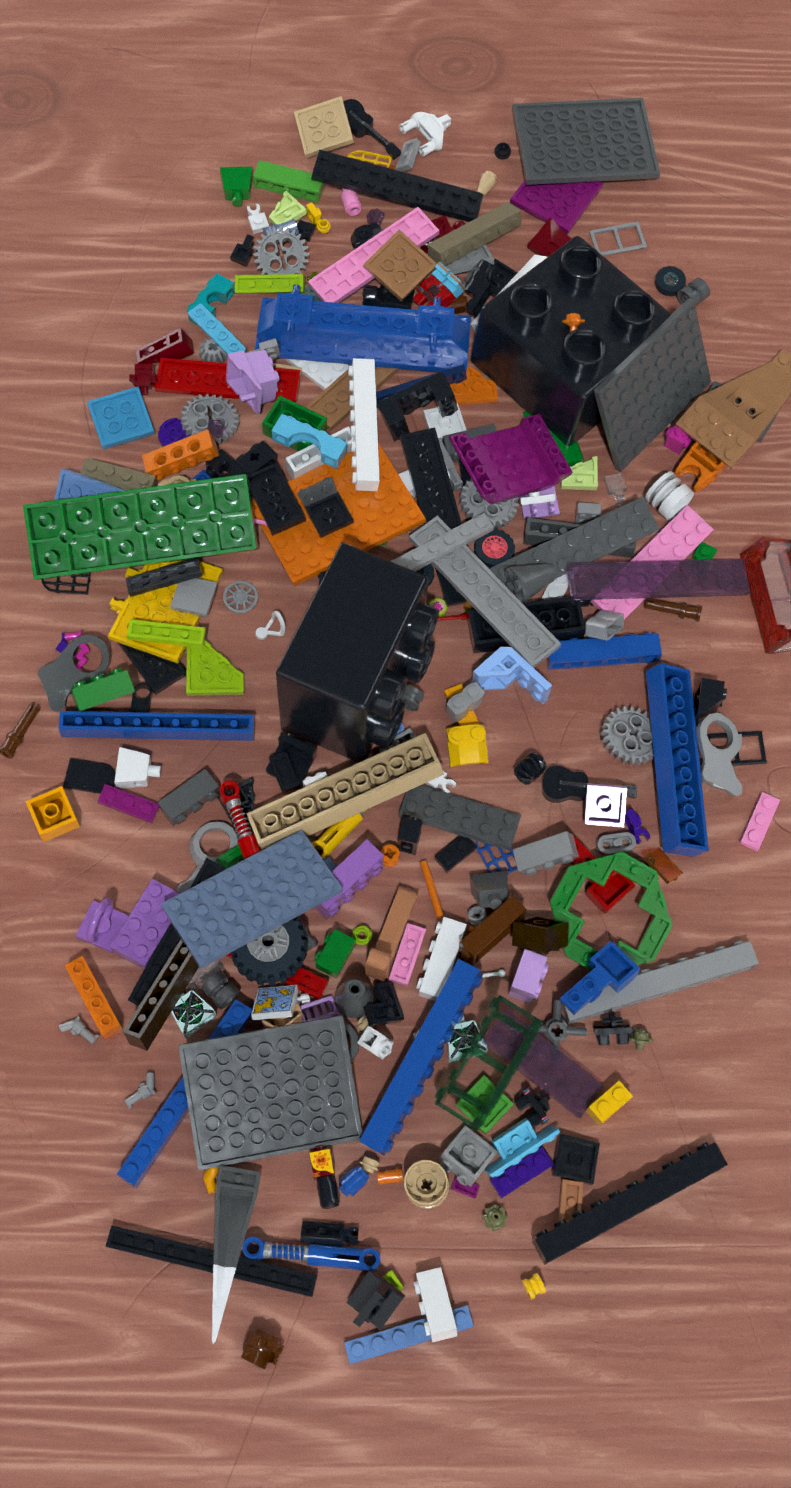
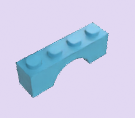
[272,414,347,469]

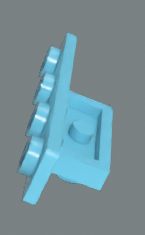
[188,304,246,355]
[484,1118,560,1177]

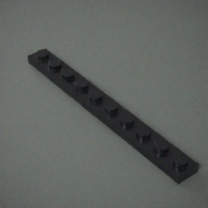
[105,1225,317,1297]

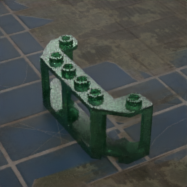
[435,995,544,1131]

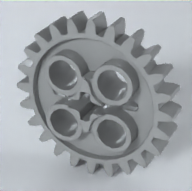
[253,226,309,275]
[181,394,239,444]
[459,479,519,529]
[600,706,654,766]

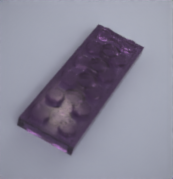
[482,1009,604,1119]

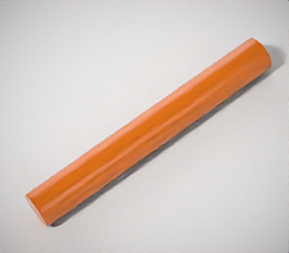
[420,861,444,918]

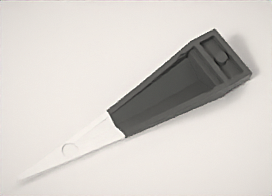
[212,1165,261,1344]

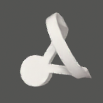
[255,611,286,640]

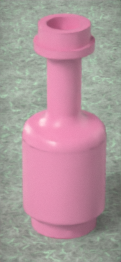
[340,188,361,216]

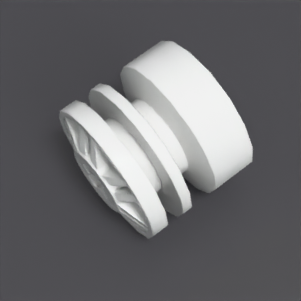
[645,471,694,520]

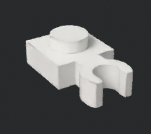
[247,204,269,234]
[425,771,456,793]

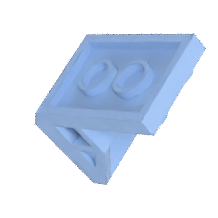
[472,647,552,704]

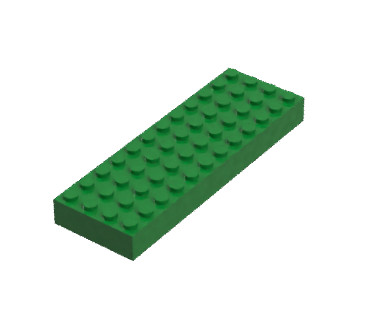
[23,474,258,580]

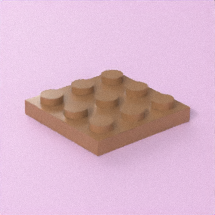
[363,229,437,302]

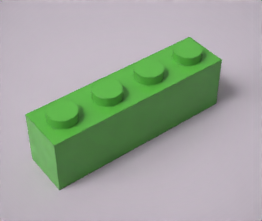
[253,160,324,203]

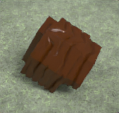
[241,1329,284,1369]

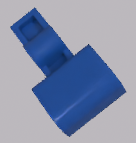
[560,941,640,1015]

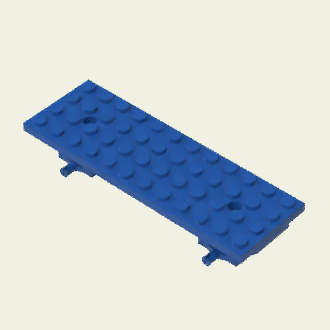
[255,284,471,373]

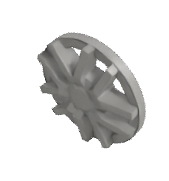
[223,581,258,614]

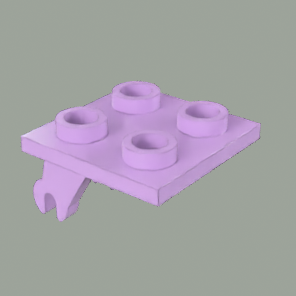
[520,486,560,519]

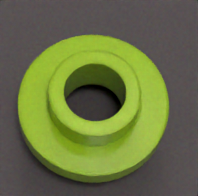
[352,925,372,945]

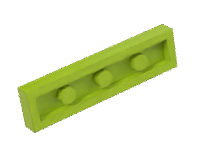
[235,274,305,294]
[127,619,206,648]

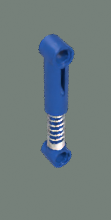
[242,1237,380,1272]

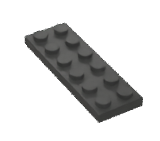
[398,785,521,851]

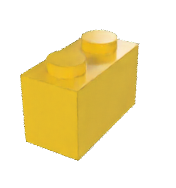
[586,1081,633,1127]

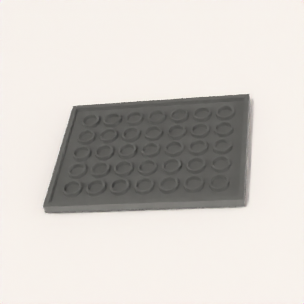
[512,98,660,185]
[593,298,711,472]
[178,1015,363,1170]

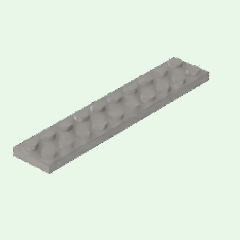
[409,515,561,668]

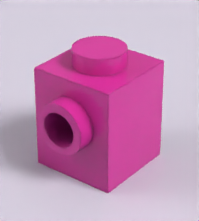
[664,424,692,455]

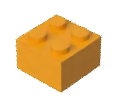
[25,786,80,843]

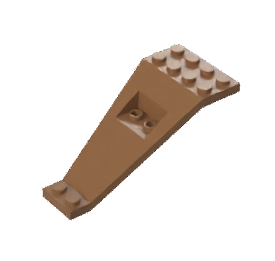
[676,348,791,470]

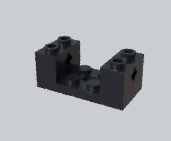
[377,371,458,442]

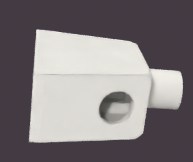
[114,747,161,789]

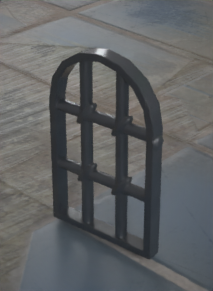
[42,573,91,595]

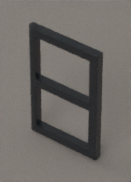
[707,731,767,766]

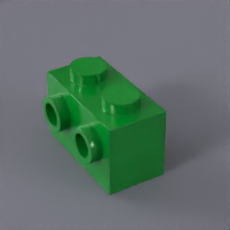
[314,929,356,979]

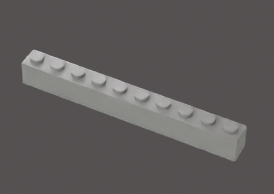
[562,940,759,1025]

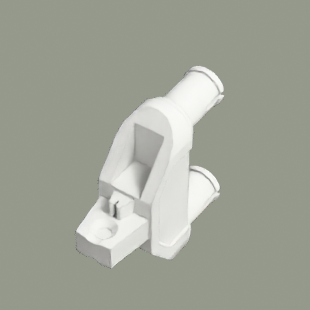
[399,112,451,157]

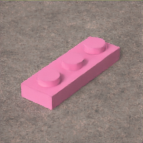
[740,792,780,852]
[389,923,426,987]

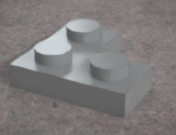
[246,338,280,360]

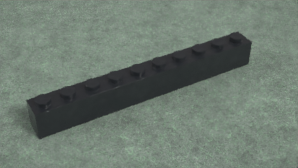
[532,1142,728,1265]

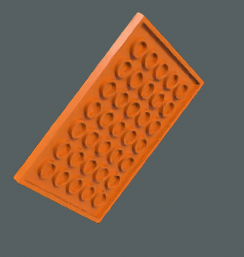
[251,443,426,586]

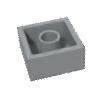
[575,502,601,525]

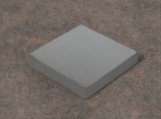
[170,578,217,617]

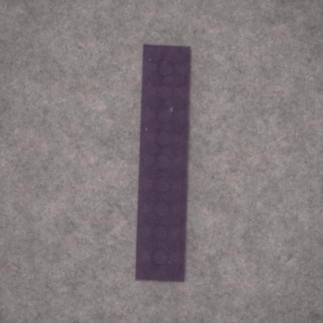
[566,559,750,600]

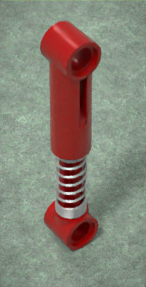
[219,780,261,860]

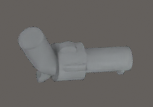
[59,1016,99,1044]
[124,1072,156,1109]

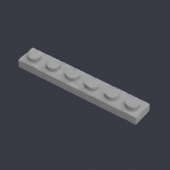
[391,513,494,571]

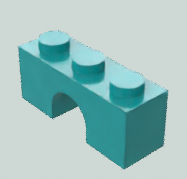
[187,273,235,325]

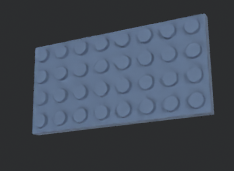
[161,830,343,969]

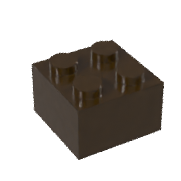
[512,915,569,955]

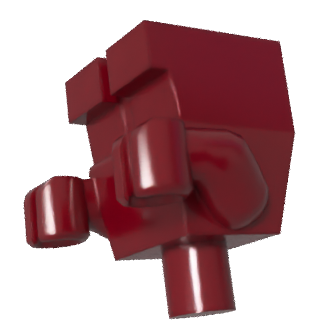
[129,364,157,395]

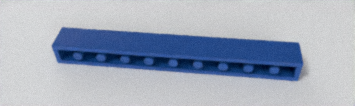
[59,711,255,741]
[359,959,483,1156]
[117,999,252,1189]

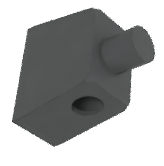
[470,871,508,909]

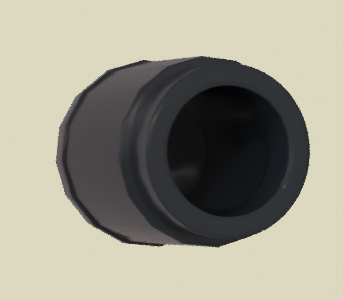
[316,1175,340,1209]

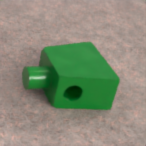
[220,166,253,207]

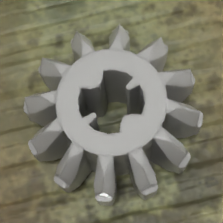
[199,338,228,363]

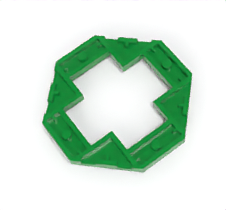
[549,852,673,971]

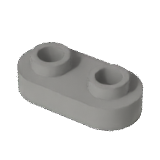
[597,832,636,856]

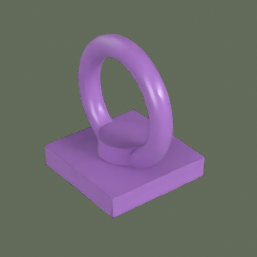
[76,898,129,953]

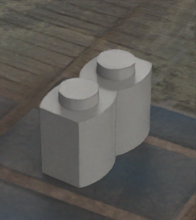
[585,610,624,640]
[446,682,485,722]

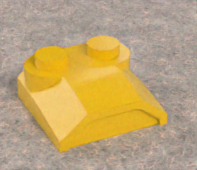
[446,724,488,768]

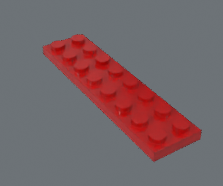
[155,357,301,403]

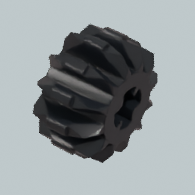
[514,753,547,785]

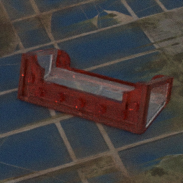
[740,537,791,654]

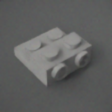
[438,1125,498,1187]

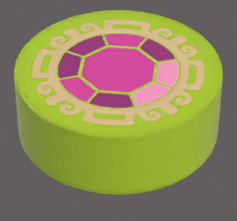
[429,598,447,617]

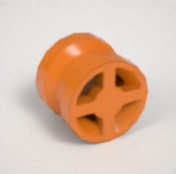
[380,844,400,867]

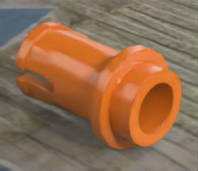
[377,1167,403,1185]

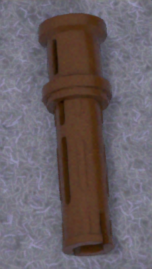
[644,597,702,622]
[0,704,40,759]

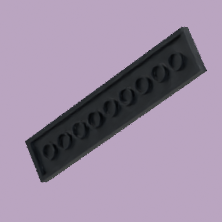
[311,150,483,222]
[399,428,469,607]

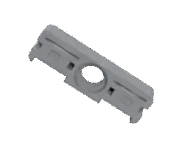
[438,437,463,492]

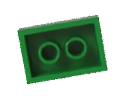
[262,395,327,451]
[70,668,135,711]

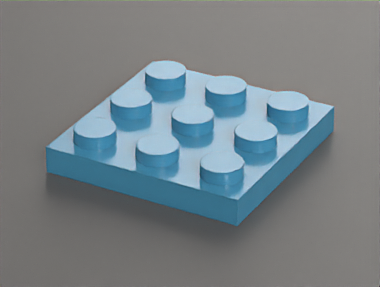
[87,387,155,450]

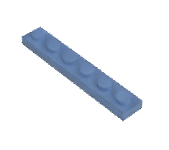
[344,1305,474,1365]

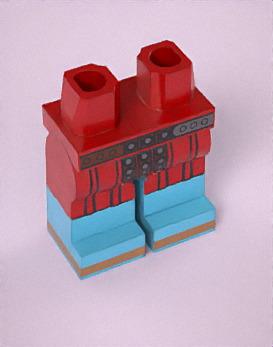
[413,261,466,308]

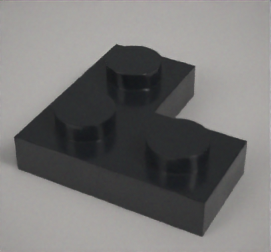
[363,982,404,1026]

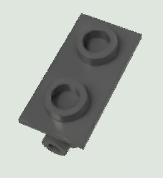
[297,477,337,508]

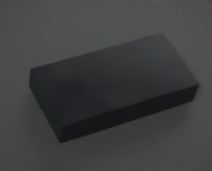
[268,751,300,793]

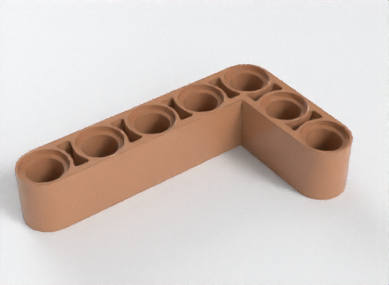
[365,886,418,982]

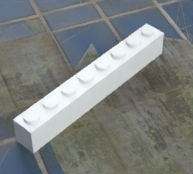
[348,358,380,491]

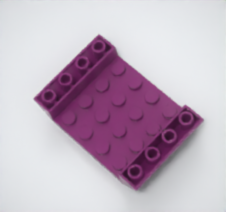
[449,414,573,505]

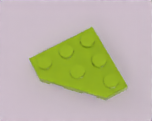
[186,640,244,696]

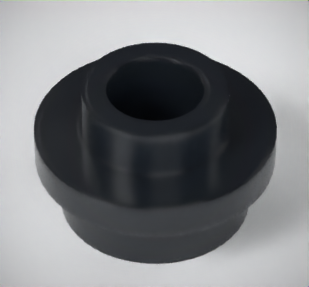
[494,142,511,159]

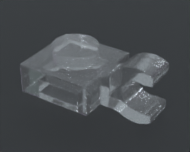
[604,473,627,507]

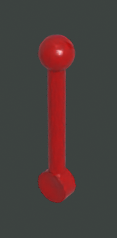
[438,614,468,621]

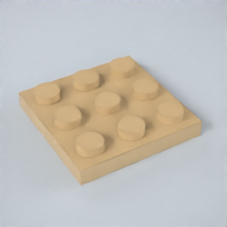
[294,96,354,158]

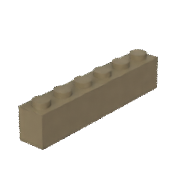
[427,202,521,266]

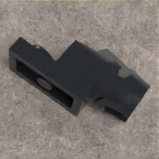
[465,259,496,319]

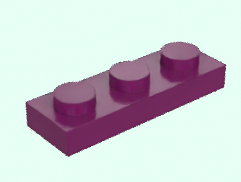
[97,784,159,824]

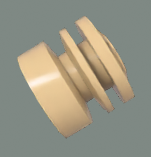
[404,1160,449,1209]

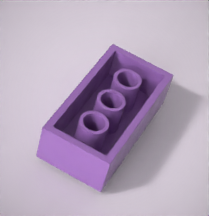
[314,839,384,920]
[110,879,180,969]

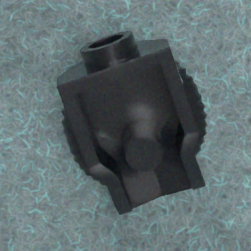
[351,222,383,250]

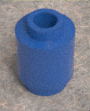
[338,1165,369,1197]

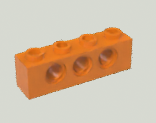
[142,429,219,480]
[64,956,123,1040]

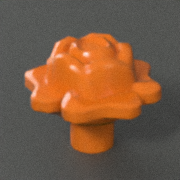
[562,313,585,332]

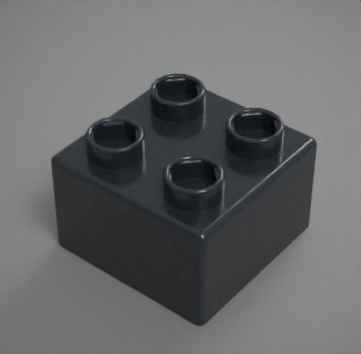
[471,236,672,446]
[276,542,439,763]

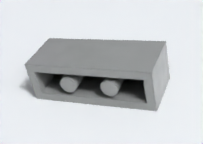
[513,831,579,876]

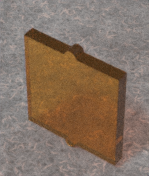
[644,848,683,884]

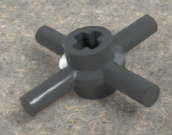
[525,999,587,1061]

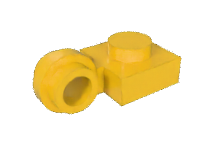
[306,202,331,234]

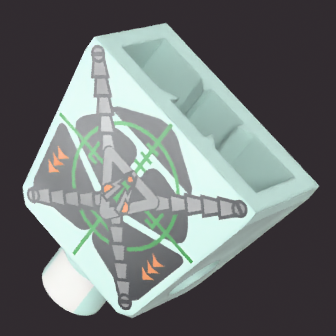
[171,990,217,1039]
[447,1012,488,1063]

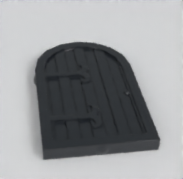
[63,758,115,794]

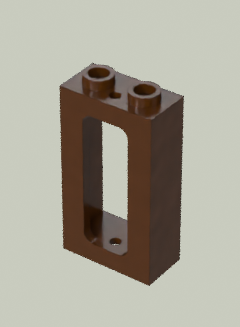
[458,895,527,966]

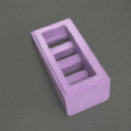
[300,995,339,1022]

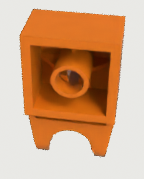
[674,442,727,493]

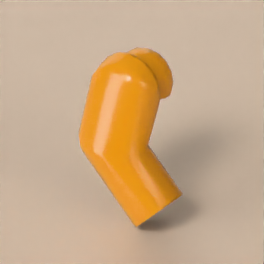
[203,1167,219,1194]

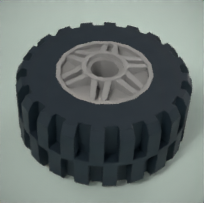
[231,918,307,986]

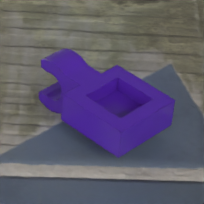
[624,809,650,844]

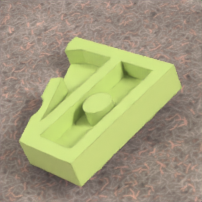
[269,191,307,225]
[561,456,598,490]

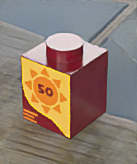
[309,1146,334,1180]

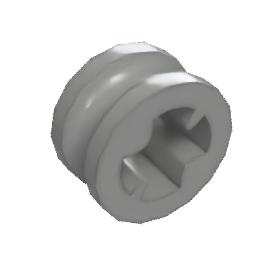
[468,906,487,926]

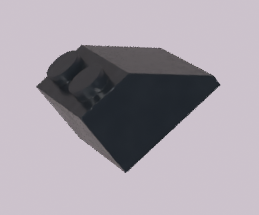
[694,678,727,727]

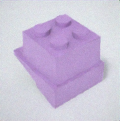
[226,350,279,414]

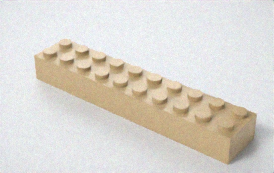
[246,733,444,850]

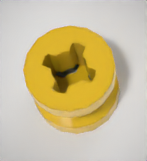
[521,1273,546,1300]

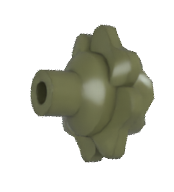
[630,1028,653,1050]
[482,1205,508,1231]

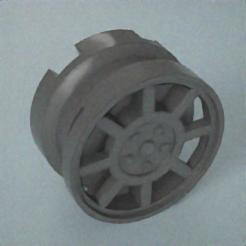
[399,685,424,711]

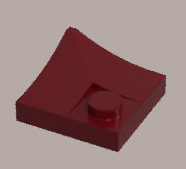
[527,217,572,257]

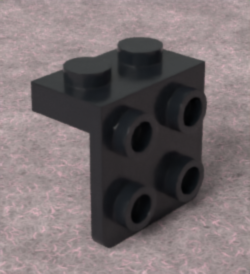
[266,732,316,786]

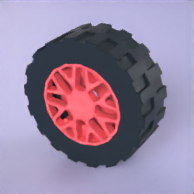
[474,529,515,568]

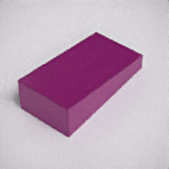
[450,1177,480,1199]

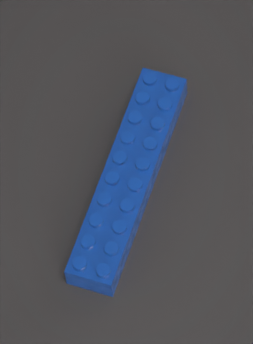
[646,663,709,857]

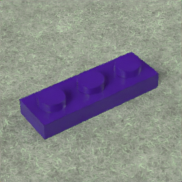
[490,1147,554,1199]

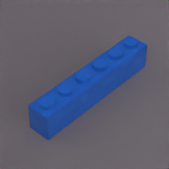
[546,633,662,670]

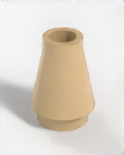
[476,171,497,198]

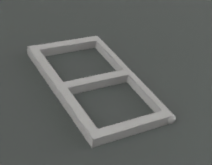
[589,221,647,256]

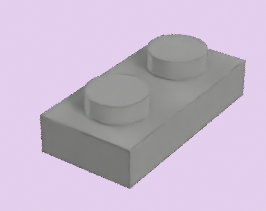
[396,138,421,172]

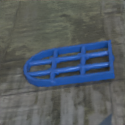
[476,841,517,875]

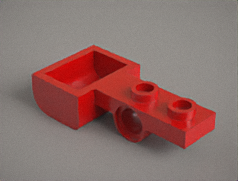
[571,836,636,913]

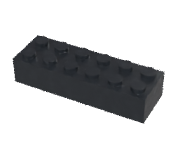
[467,595,586,654]

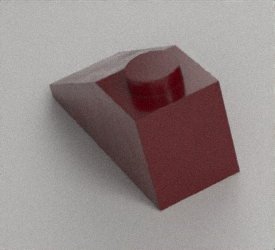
[136,328,194,364]

